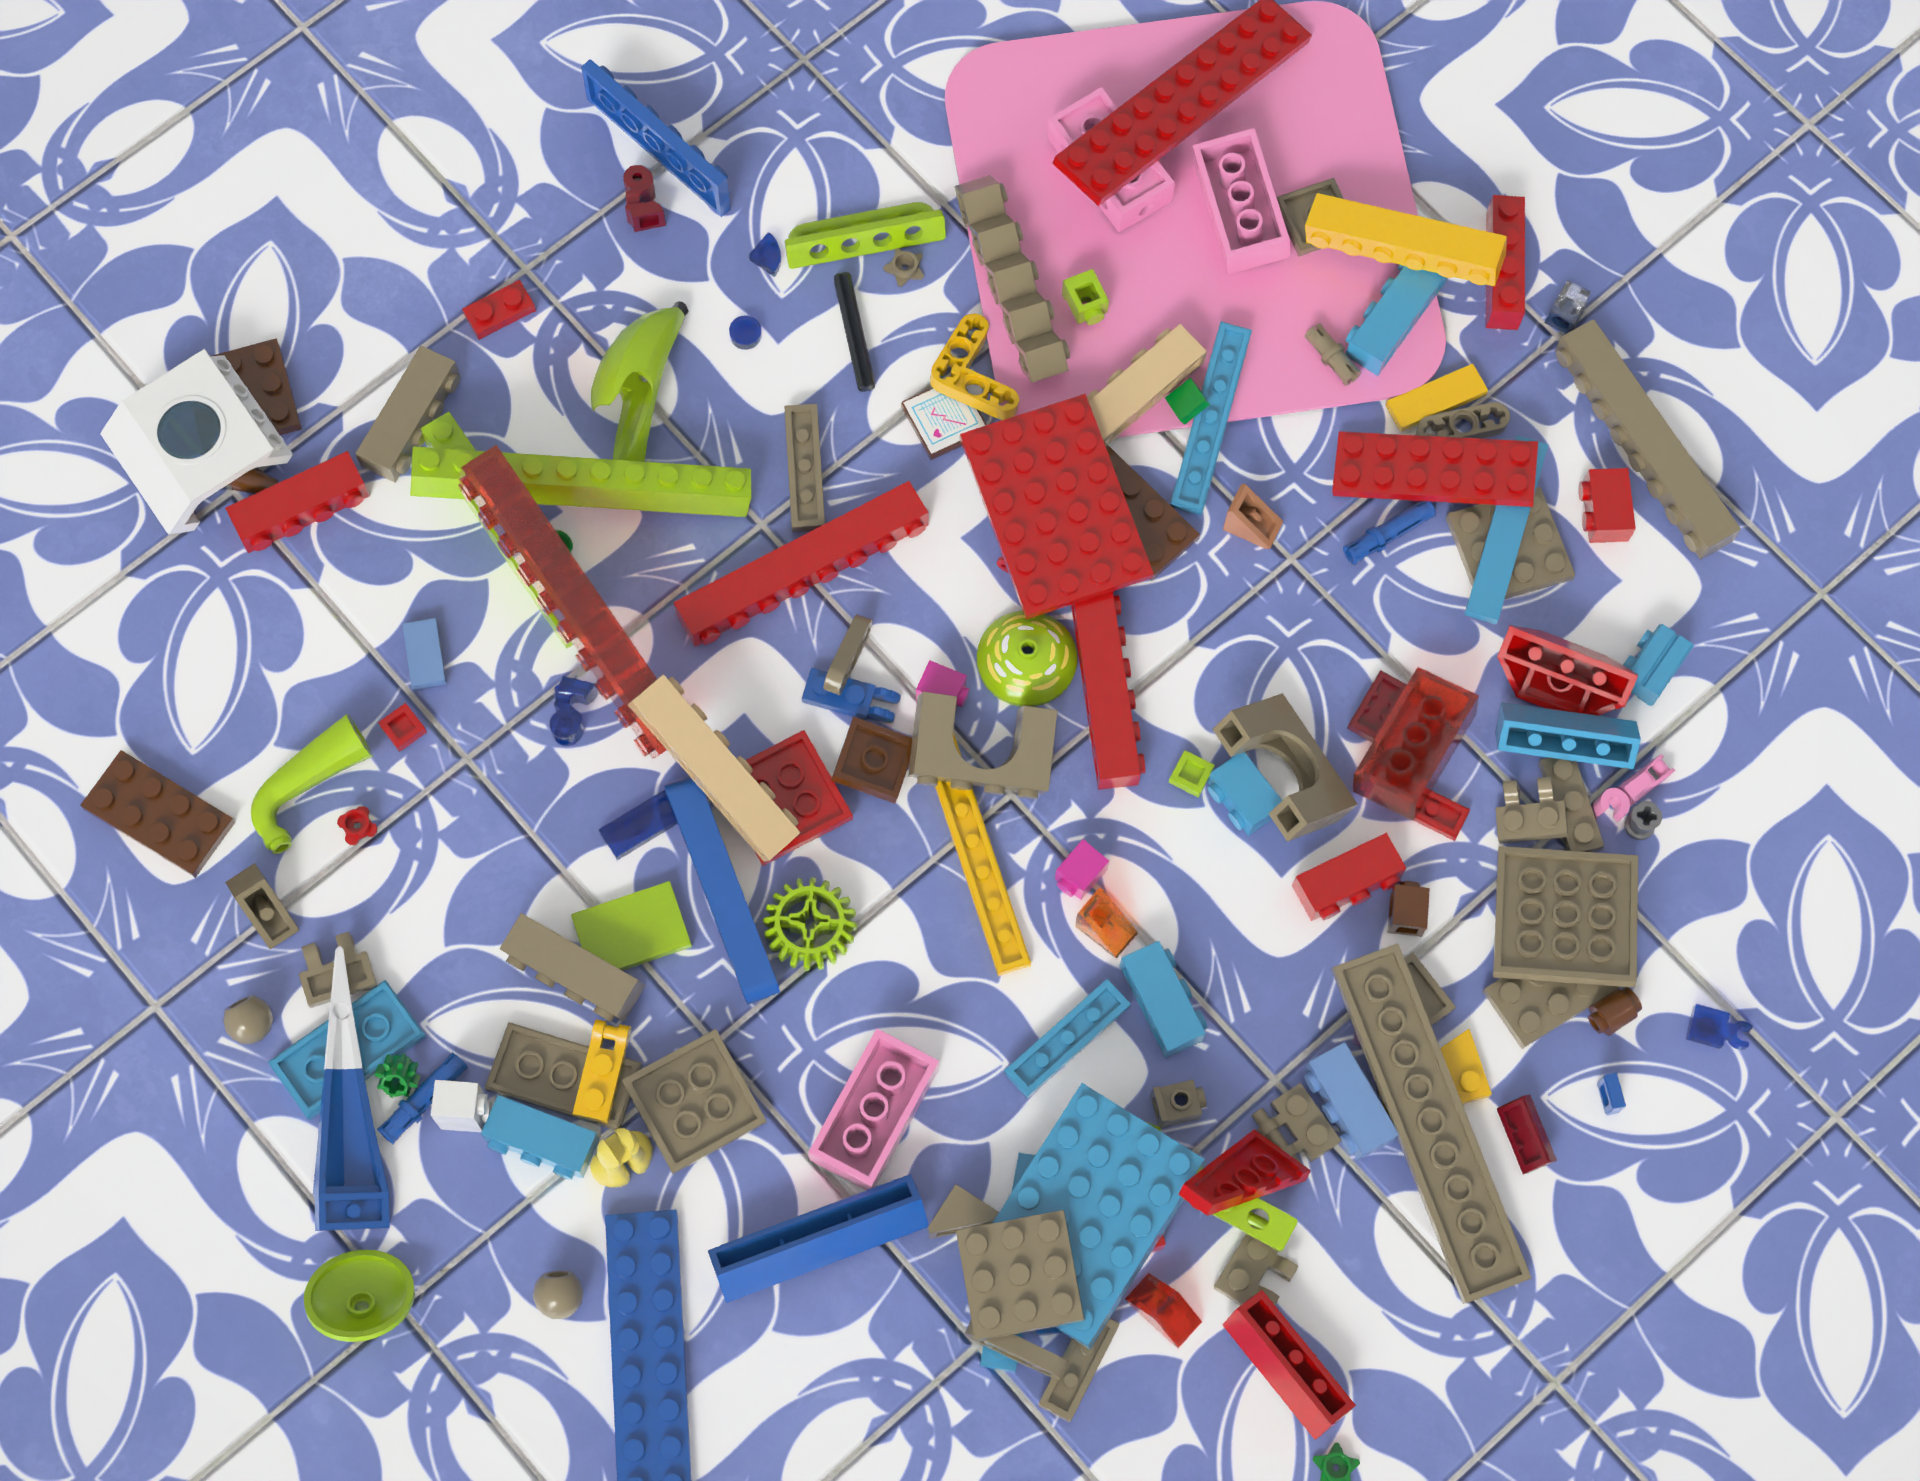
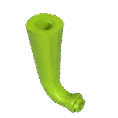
[250,714,374,854]

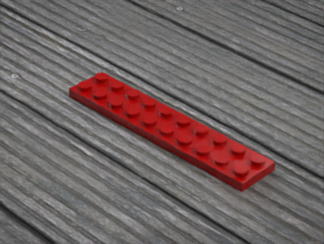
[1052,0,1312,206]

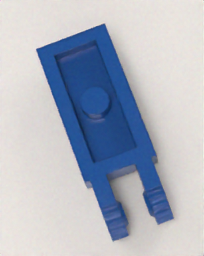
[801,668,901,723]

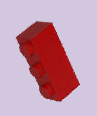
[1292,832,1406,921]

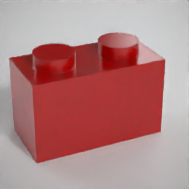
[1578,468,1636,543]

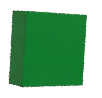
[1165,378,1210,425]

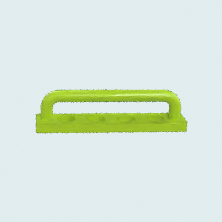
[784,202,946,269]
[1184,1198,1298,1252]

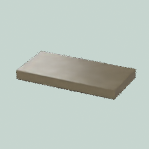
[485,1022,642,1130]

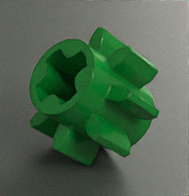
[374,1053,421,1098]

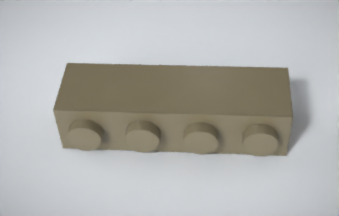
[355,345,460,483]
[499,913,646,1022]

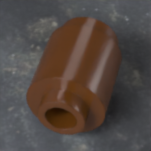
[1588,987,1642,1036]

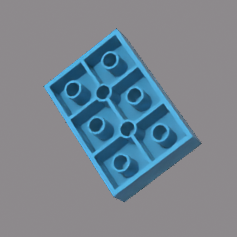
[993,1083,1206,1350]

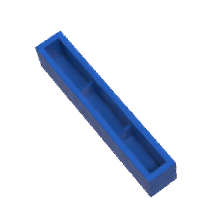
[707,1174,929,1303]

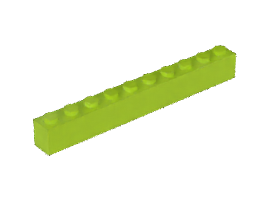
[410,446,751,517]

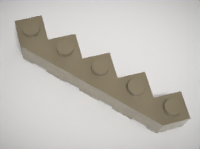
[954,175,1070,382]

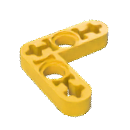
[930,313,1019,420]

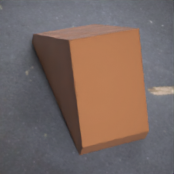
[1223,484,1284,549]

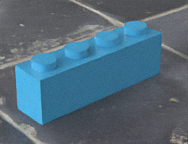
[1345,265,1448,376]
[1495,702,1641,769]

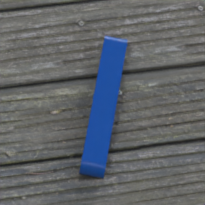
[664,776,780,1005]

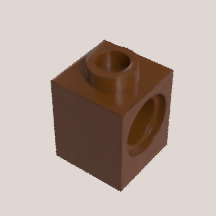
[1387,881,1430,937]

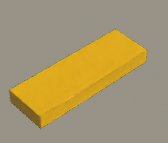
[1385,363,1488,433]

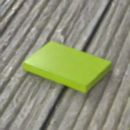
[571,881,692,971]

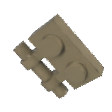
[1251,1083,1341,1164]

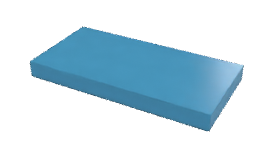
[268,980,426,1120]

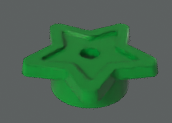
[1313,1442,1360,1481]

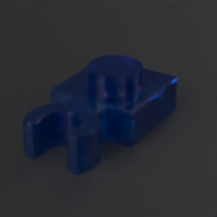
[1686,1004,1753,1050]

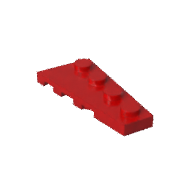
[1178,1129,1311,1216]

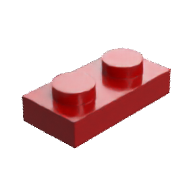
[462,280,536,340]

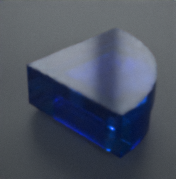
[749,232,781,277]

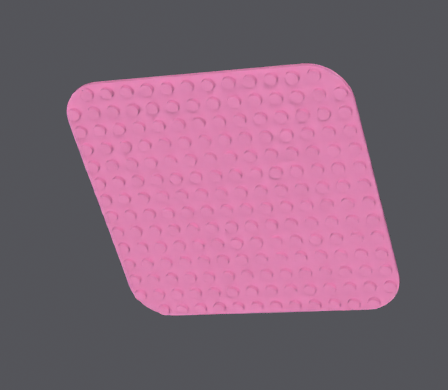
[945,1,1446,438]

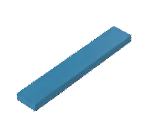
[1170,321,1252,515]
[1464,435,1549,624]

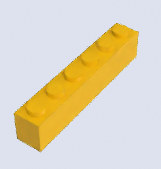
[1305,193,1507,286]

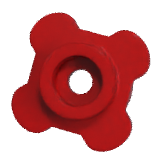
[337,806,378,845]

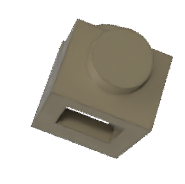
[1150,1080,1207,1128]

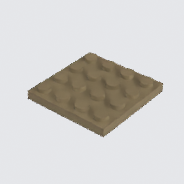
[1493,846,1638,988]

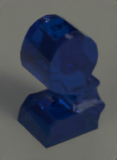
[549,676,599,746]

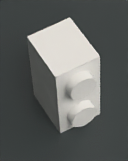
[431,1080,492,1132]

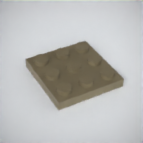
[1446,487,1575,600]
[622,1029,767,1175]
[956,1210,1085,1341]

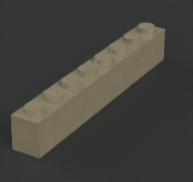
[1555,319,1741,560]

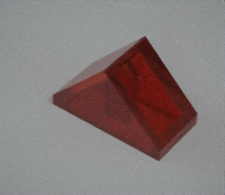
[1125,1273,1202,1349]

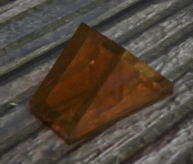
[1075,888,1138,958]

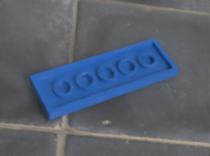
[581,59,731,217]

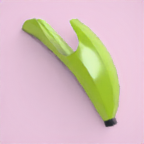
[591,301,689,462]

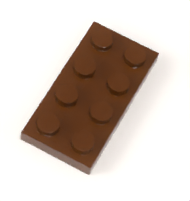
[1106,445,1200,581]
[80,750,235,878]

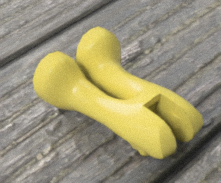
[590,1128,653,1188]

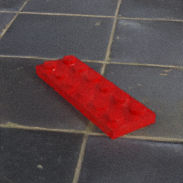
[1332,431,1538,507]

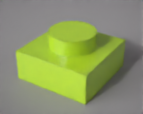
[1168,750,1215,798]

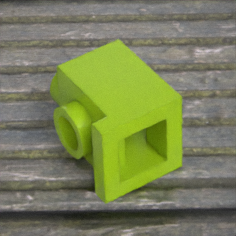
[1062,269,1109,325]

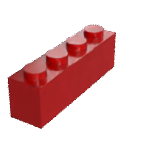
[1485,195,1525,330]
[225,451,370,553]
[1222,1290,1356,1440]

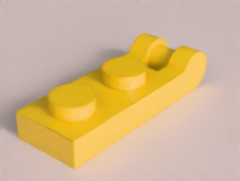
[572,1019,631,1124]

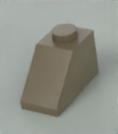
[225,863,300,949]

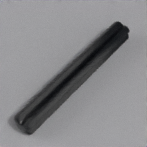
[834,272,875,392]

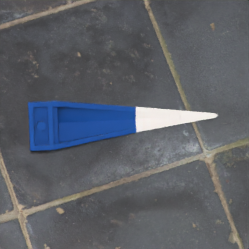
[312,946,390,1231]

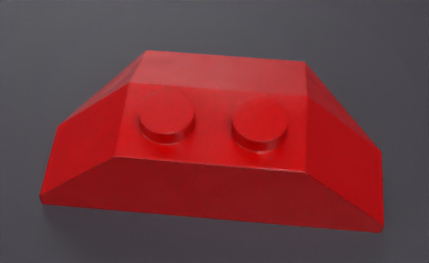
[1497,625,1638,716]

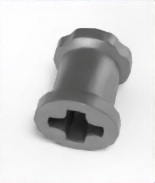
[1624,801,1662,840]

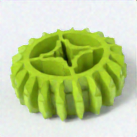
[763,877,857,971]

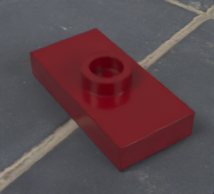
[1347,670,1410,745]
[1496,1094,1557,1174]

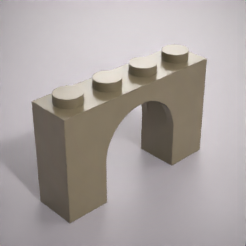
[908,692,1057,799]
[1213,693,1358,842]

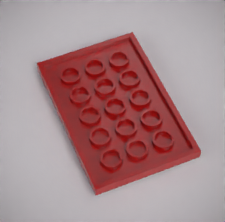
[960,393,1154,620]

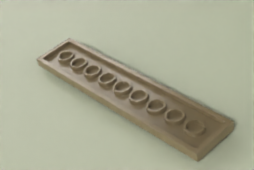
[1331,943,1532,1304]

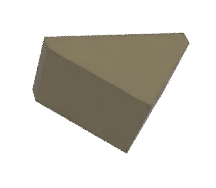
[928,1184,999,1239]

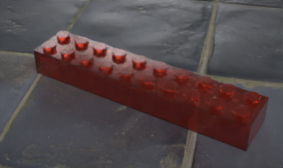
[458,445,667,760]

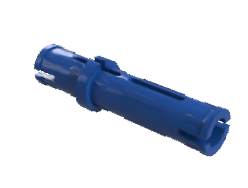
[1343,501,1436,565]
[376,1052,468,1145]

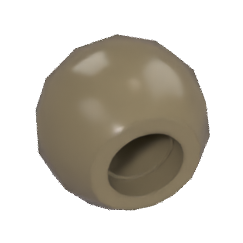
[223,995,273,1044]
[533,1270,584,1320]

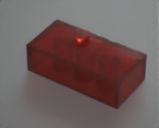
[1353,667,1479,821]

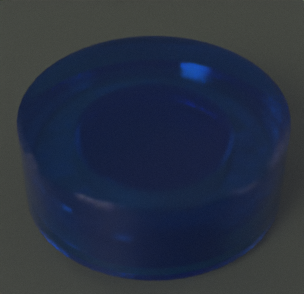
[729,315,762,350]

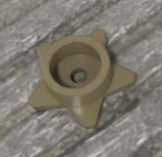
[883,248,924,287]

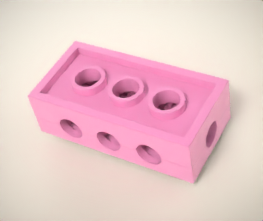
[1047,87,1175,233]

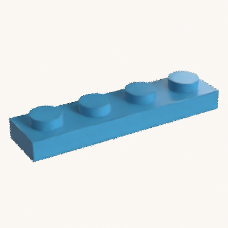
[1004,979,1131,1099]

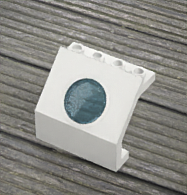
[100,349,293,535]

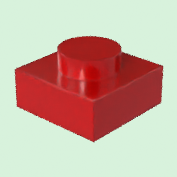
[378,703,427,752]

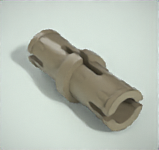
[1305,323,1361,386]

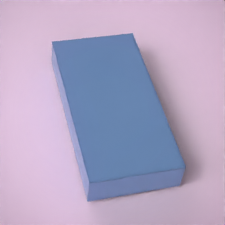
[402,618,447,690]

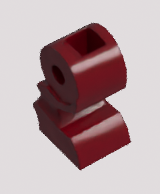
[623,165,666,232]

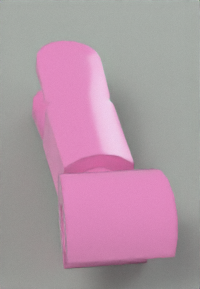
[1591,754,1676,822]

